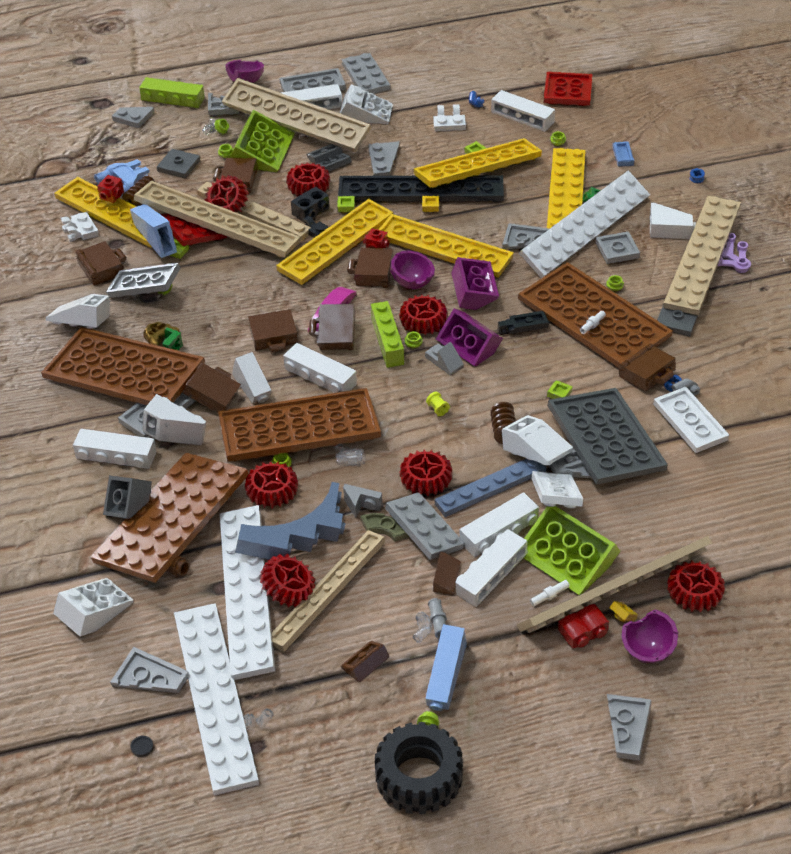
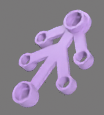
[717,233,751,273]

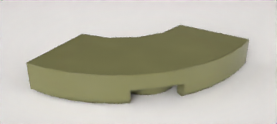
[360,513,409,542]

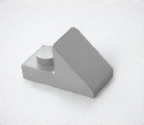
[425,342,464,376]
[343,484,383,518]

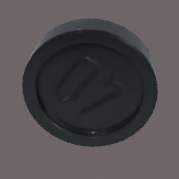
[130,735,154,757]

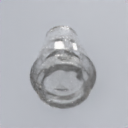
[336,448,365,467]

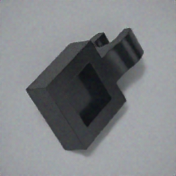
[303,216,329,238]

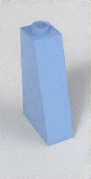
[130,204,177,258]
[425,624,467,711]

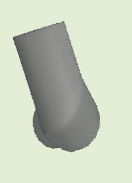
[672,378,700,395]

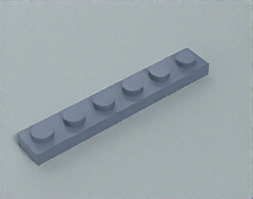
[435,459,546,517]

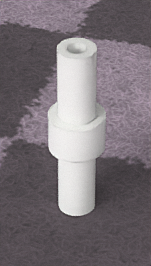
[580,311,606,334]
[530,580,570,607]

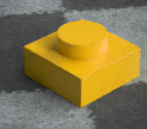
[422,196,439,212]
[609,601,638,622]

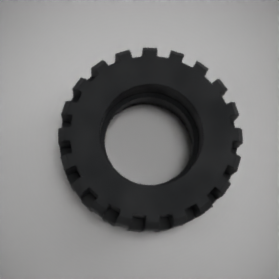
[374,722,463,815]

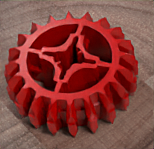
[286,162,330,197]
[204,175,249,213]
[399,294,448,336]
[399,449,453,496]
[245,461,298,509]
[260,554,316,608]
[667,560,725,613]

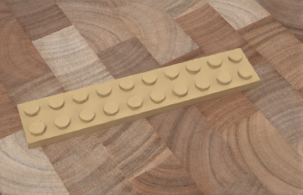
[222,78,371,152]
[134,181,300,258]
[663,196,741,316]
[517,536,712,633]

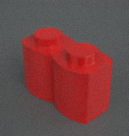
[558,604,609,649]

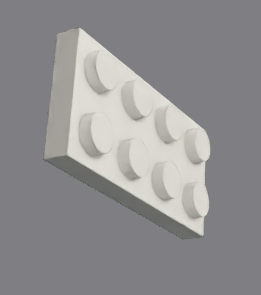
[653,387,729,453]
[531,471,583,508]

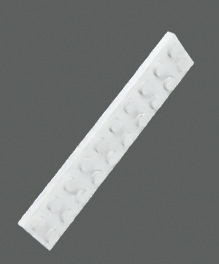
[519,170,650,279]
[220,505,275,680]
[174,603,259,796]

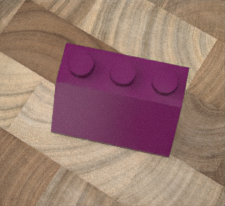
[451,257,499,310]
[436,308,503,367]

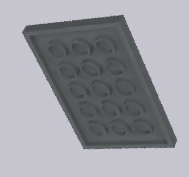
[547,388,668,485]

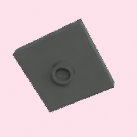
[157,149,201,178]
[657,304,698,336]

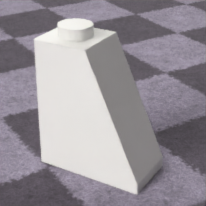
[650,203,696,239]
[232,352,271,404]

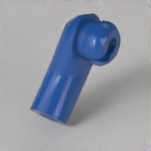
[469,91,484,108]

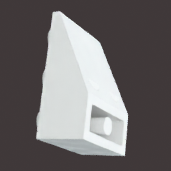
[340,84,393,124]
[46,294,110,329]
[142,394,206,445]
[502,415,573,465]
[53,578,133,636]

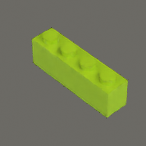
[139,77,205,108]
[371,301,404,368]

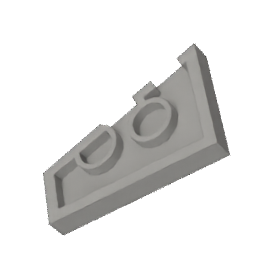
[368,142,400,176]
[502,223,549,250]
[110,647,189,693]
[607,694,652,761]

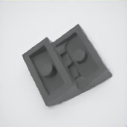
[307,144,352,172]

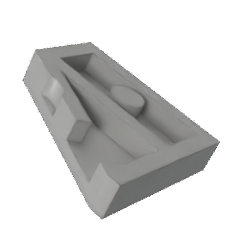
[208,93,240,116]
[112,107,155,128]
[549,449,592,478]

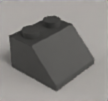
[103,475,152,519]

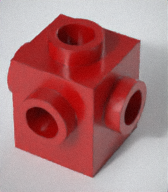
[97,175,124,203]
[364,228,390,248]

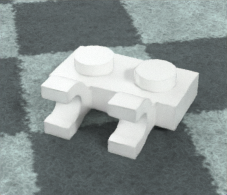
[433,104,466,131]
[61,212,99,242]

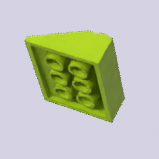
[229,109,295,172]
[523,506,621,595]

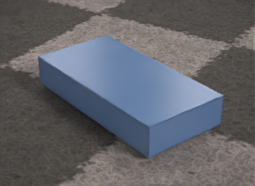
[612,142,634,167]

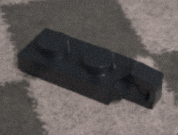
[497,311,549,334]

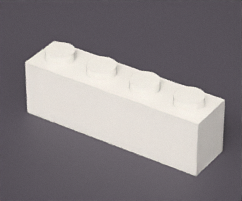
[282,84,342,110]
[491,90,555,132]
[283,343,357,393]
[73,429,157,469]
[460,492,539,557]
[455,529,528,607]

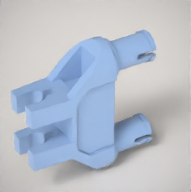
[94,159,150,197]

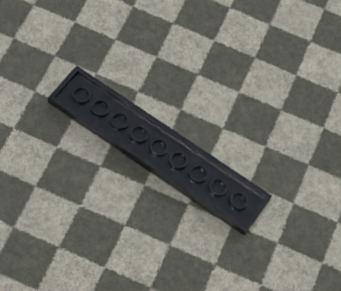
[338,175,504,202]

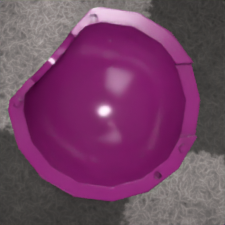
[225,60,264,83]
[390,250,435,290]
[621,610,678,663]

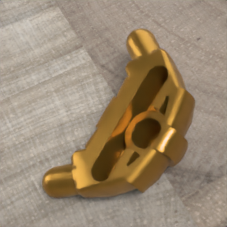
[143,322,180,346]

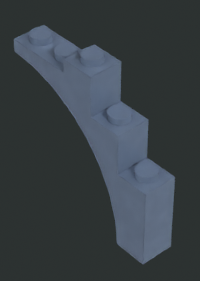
[235,482,345,560]

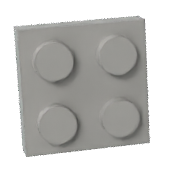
[596,231,640,264]

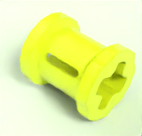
[426,392,450,416]

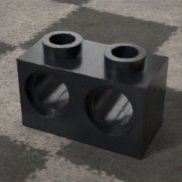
[291,187,330,223]

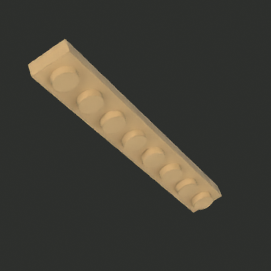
[197,182,311,242]
[272,530,386,652]

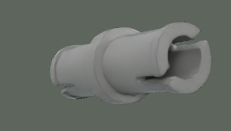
[428,598,447,639]

